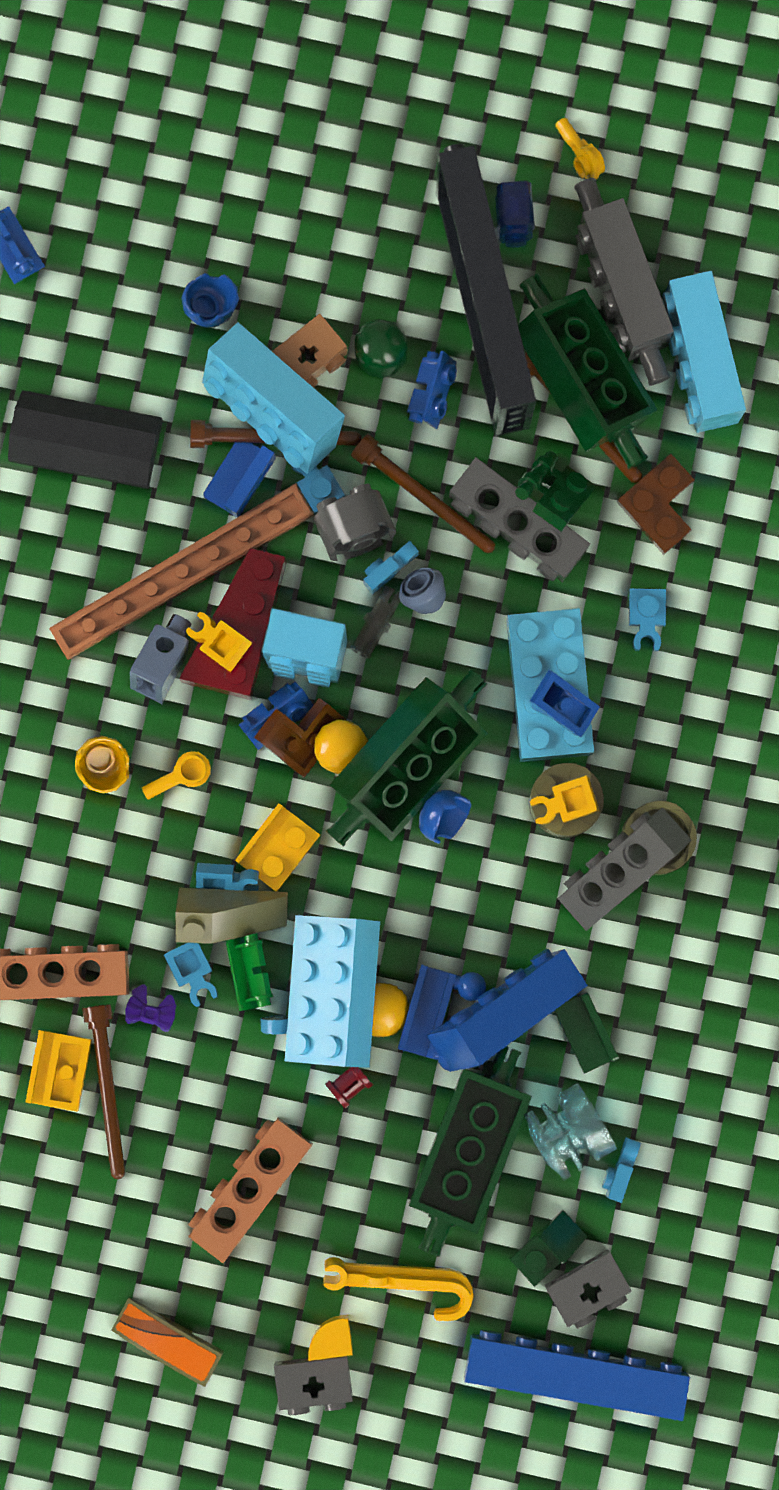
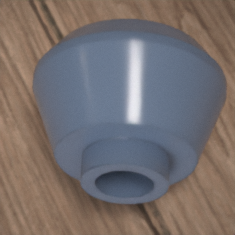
[399,568,446,614]

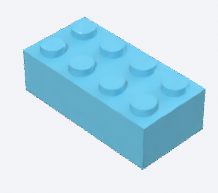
[662,271,746,433]
[202,322,345,474]
[506,608,594,762]
[262,609,347,687]
[285,915,380,1068]

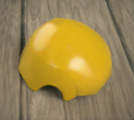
[314,720,368,774]
[75,736,129,794]
[372,983,409,1037]

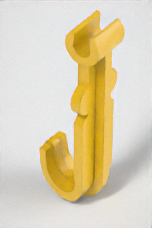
[323,1257,474,1321]

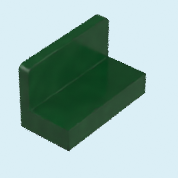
[554,992,619,1074]

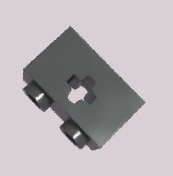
[544,1249,632,1329]
[274,1356,353,1415]

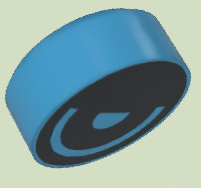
[260,1015,288,1034]

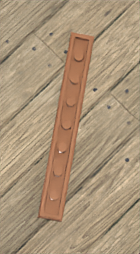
[49,484,314,660]

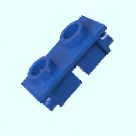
[0,206,45,284]
[407,351,457,429]
[239,681,313,750]

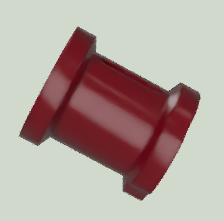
[325,1067,373,1109]

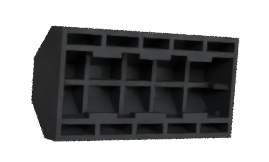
[8,390,163,489]

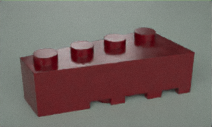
[179,548,287,700]

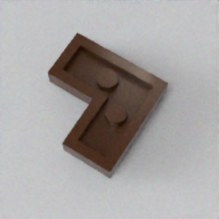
[617,454,694,555]
[254,698,346,778]

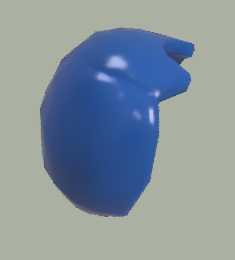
[181,273,239,328]
[419,790,471,844]

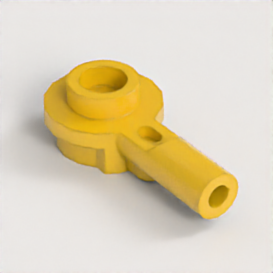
[555,118,605,180]
[142,751,211,800]

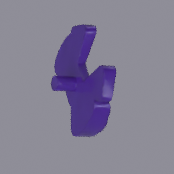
[125,984,177,1032]

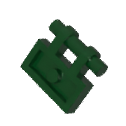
[515,451,596,532]

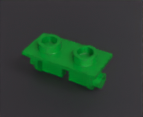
[226,933,274,1011]

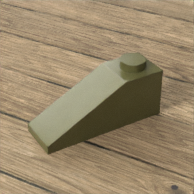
[176,888,288,944]

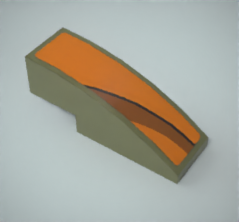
[111,1297,224,1387]

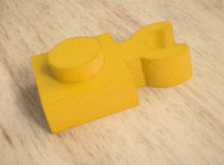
[186,612,252,672]
[530,776,600,825]

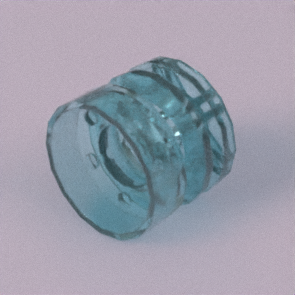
[525,1083,617,1181]

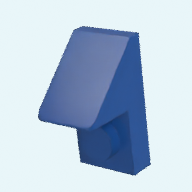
[530,670,600,737]

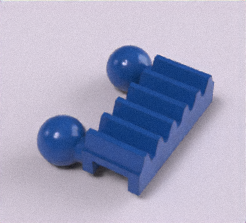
[398,965,486,1071]

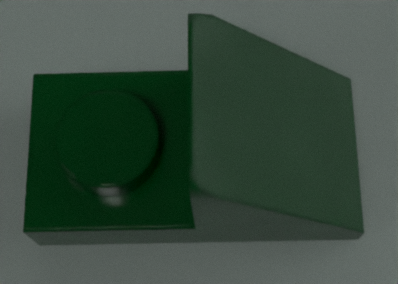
[509,1210,587,1287]

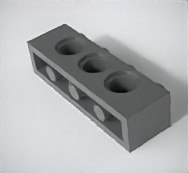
[449,457,591,583]
[557,807,692,931]

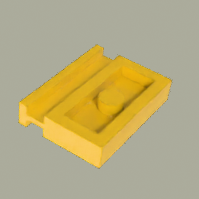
[235,803,321,892]
[26,1030,92,1112]

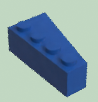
[427,949,588,1072]

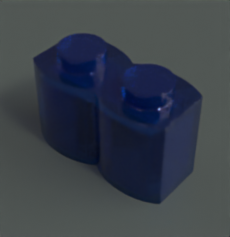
[495,181,535,248]

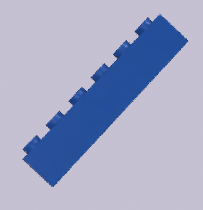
[464,1330,690,1421]

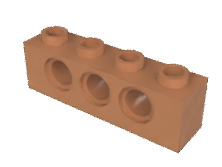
[0,944,130,1000]
[188,1117,313,1263]

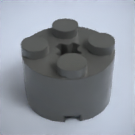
[314,483,396,561]

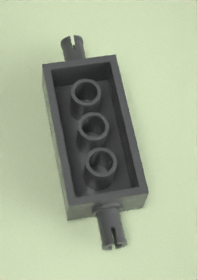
[574,178,674,386]

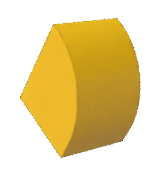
[308,1314,353,1361]

